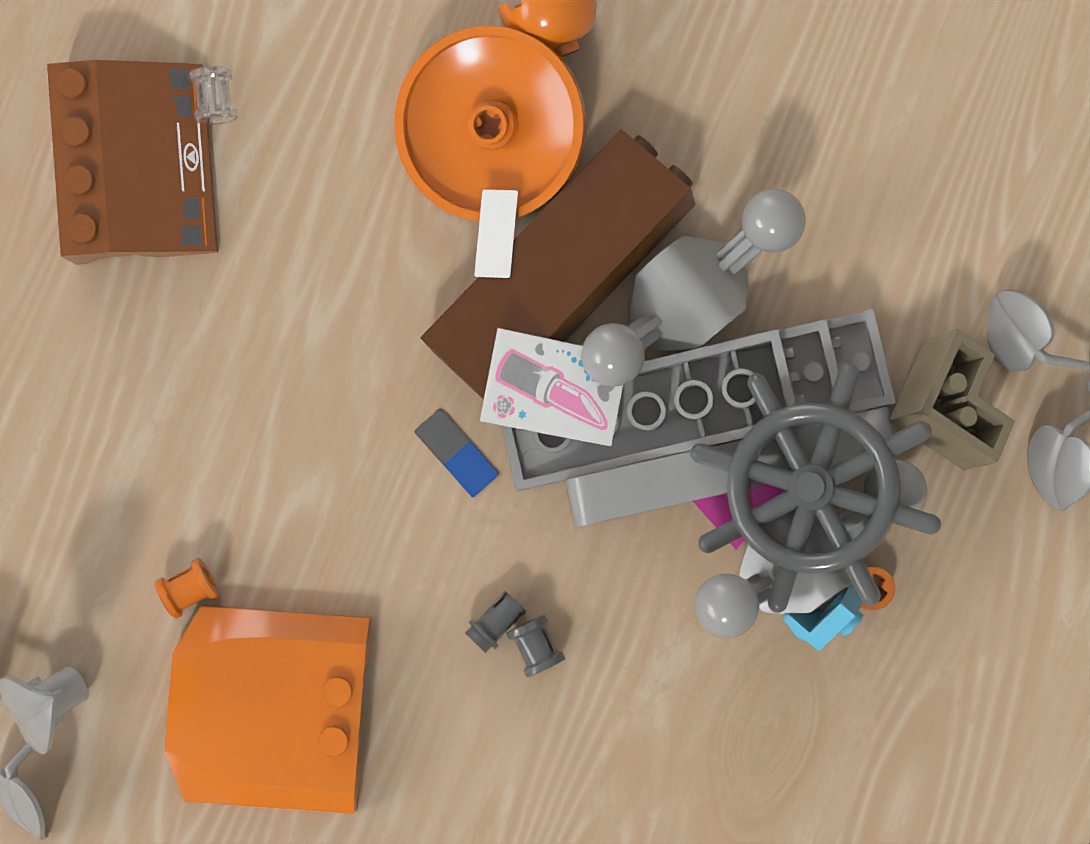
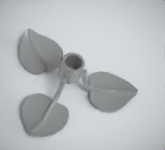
[987,290,1090,511]
[0,666,89,840]

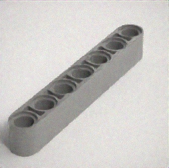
[565,406,895,527]

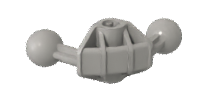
[581,189,806,387]
[694,459,928,638]

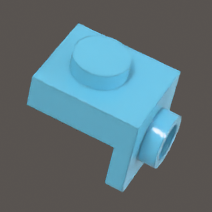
[782,584,863,651]

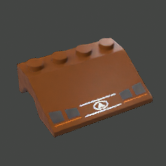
[47,60,218,265]

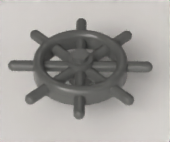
[690,363,941,613]

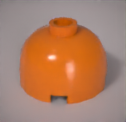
[497,0,597,58]

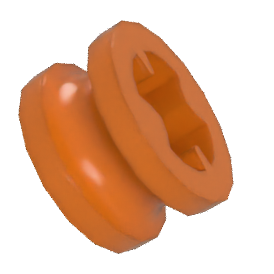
[861,566,895,610]

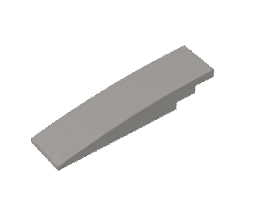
[501,309,896,491]

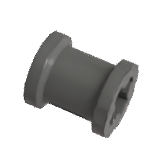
[506,615,565,677]

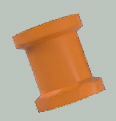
[155,558,219,619]

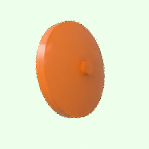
[394,25,586,221]

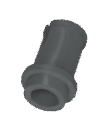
[465,590,526,653]

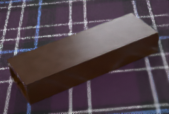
[420,129,695,400]

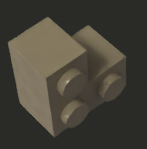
[889,329,1015,470]

